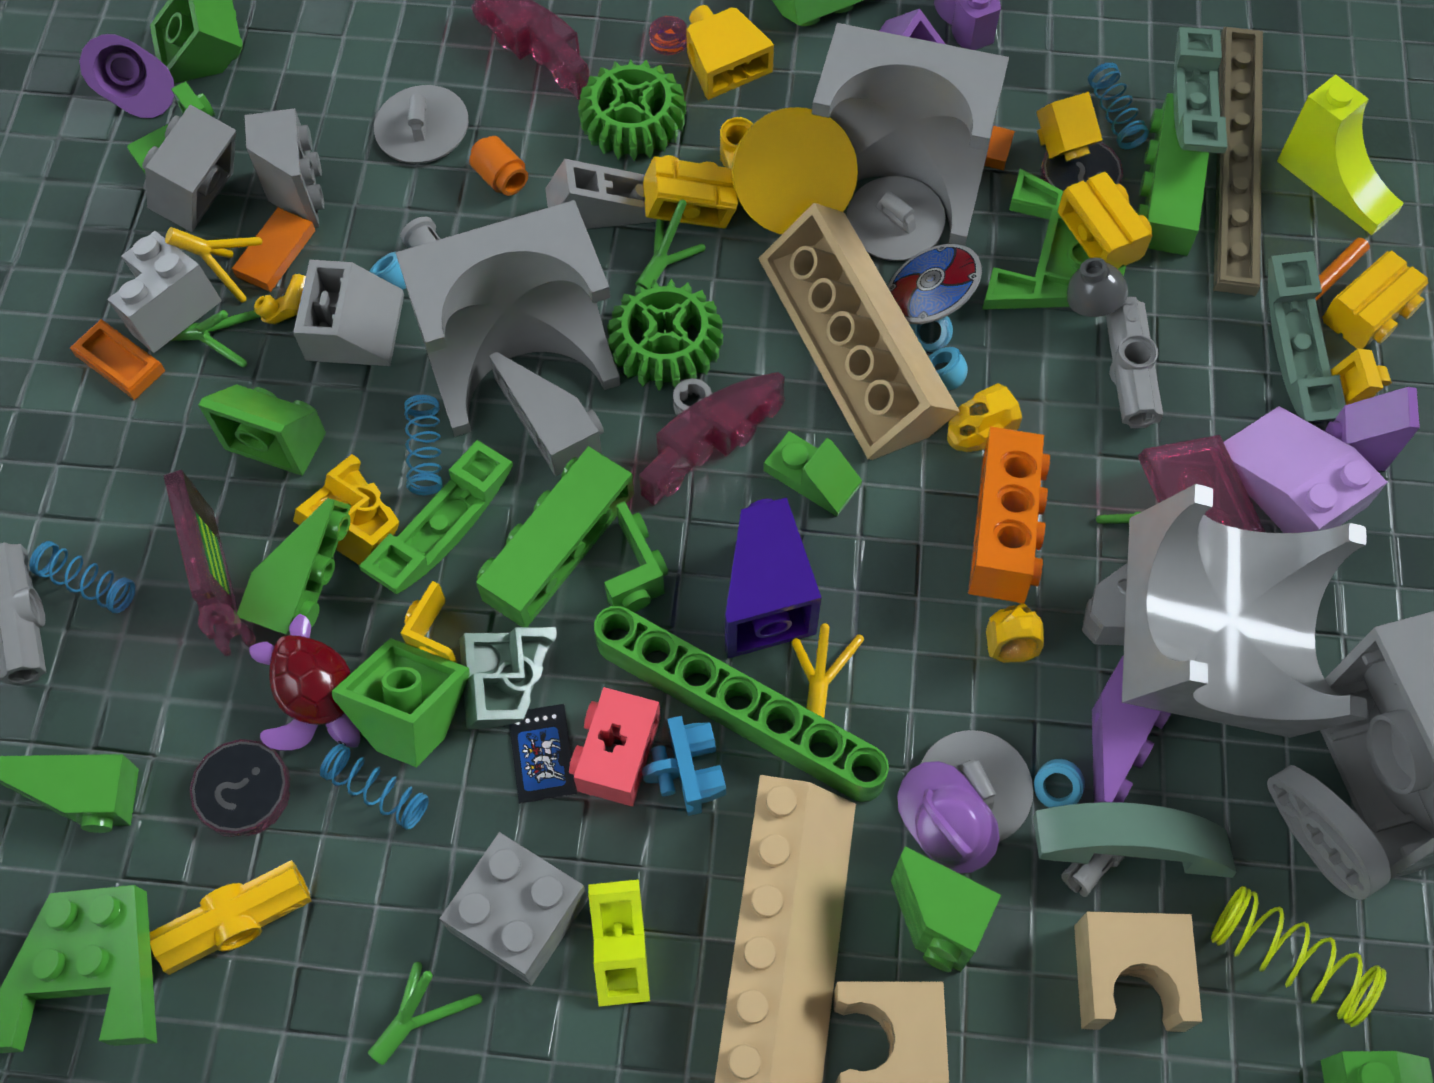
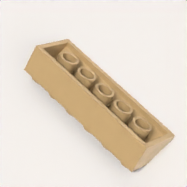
[758,203,960,460]
[714,775,856,1083]

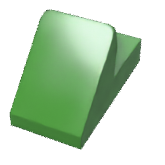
[763,431,862,517]

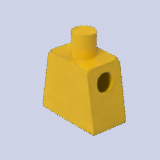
[686,5,774,100]

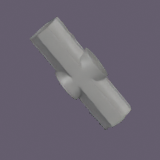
[1106,297,1163,428]
[0,542,47,685]

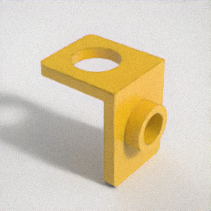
[400,581,457,663]

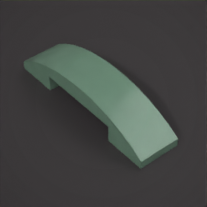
[1173,26,1227,154]
[1268,251,1346,423]
[1033,802,1237,878]

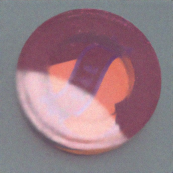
[649,16,687,55]

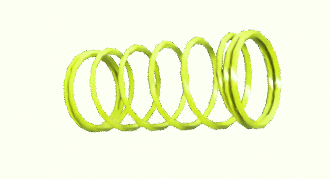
[1211,886,1386,1027]

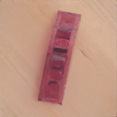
[471,0,589,100]
[639,372,785,506]

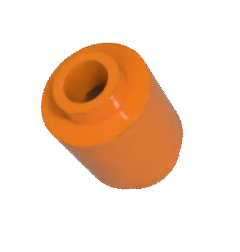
[469,136,528,196]

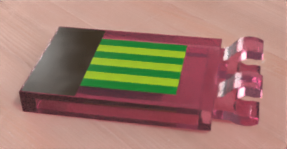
[163,469,256,656]

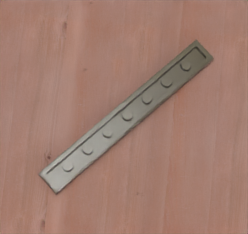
[1213,27,1263,296]

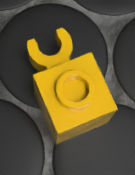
[1036,92,1103,162]

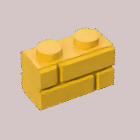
[643,155,738,229]
[1057,172,1153,269]
[1322,250,1429,349]

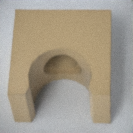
[1074,912,1202,1032]
[833,982,949,1083]

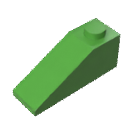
[0,754,139,833]

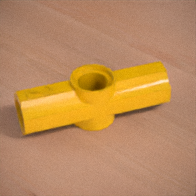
[150,860,312,975]

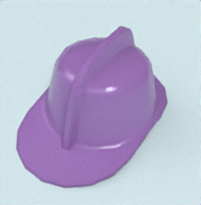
[79,34,175,118]
[897,761,1000,873]

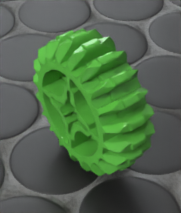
[578,58,686,161]
[607,278,723,391]

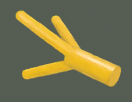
[165,227,263,303]
[791,623,864,718]

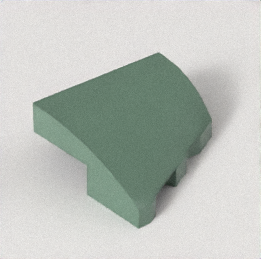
[459,627,557,730]

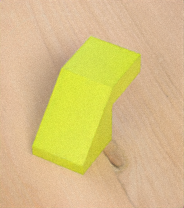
[588,879,650,1007]

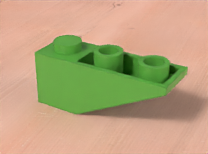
[236,498,351,635]

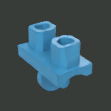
[641,716,726,816]

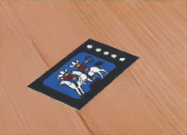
[509,704,577,804]

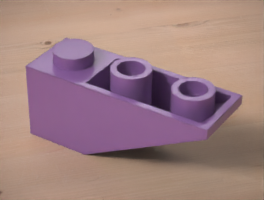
[1092,656,1171,803]

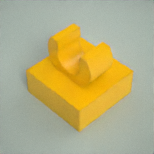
[1331,348,1392,405]

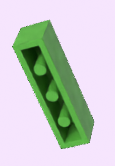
[1137,93,1209,256]
[476,446,634,627]

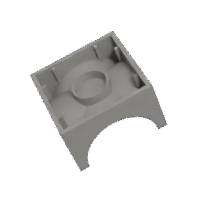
[812,23,1009,246]
[395,200,620,437]
[1122,484,1367,738]
[1320,611,1434,879]

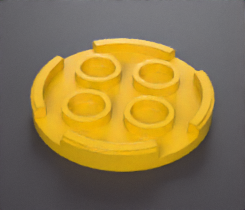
[732,107,858,234]

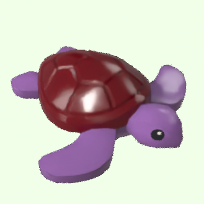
[249,614,361,750]

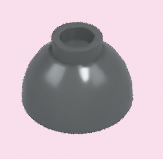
[1067,258,1128,317]

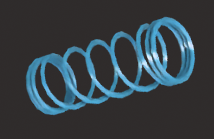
[1088,63,1149,149]
[404,394,443,495]
[29,541,136,614]
[320,744,429,830]

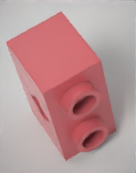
[569,687,661,807]

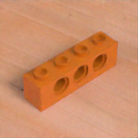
[968,426,1050,604]

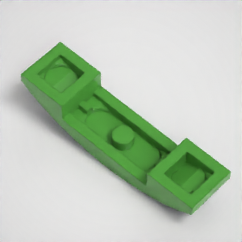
[359,440,513,594]

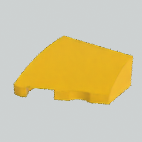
[293,454,399,565]

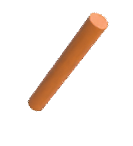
[1315,237,1370,301]

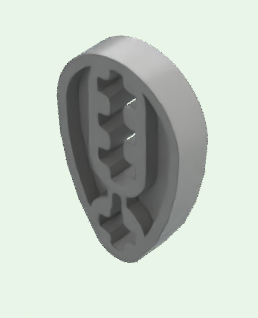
[1267,765,1391,900]

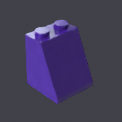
[725,497,822,659]

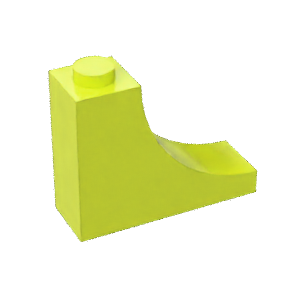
[1277,74,1404,235]

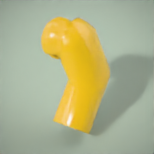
[254,274,306,324]

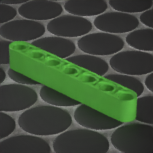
[594,606,889,802]

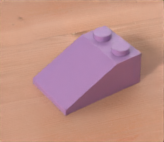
[1211,406,1388,533]

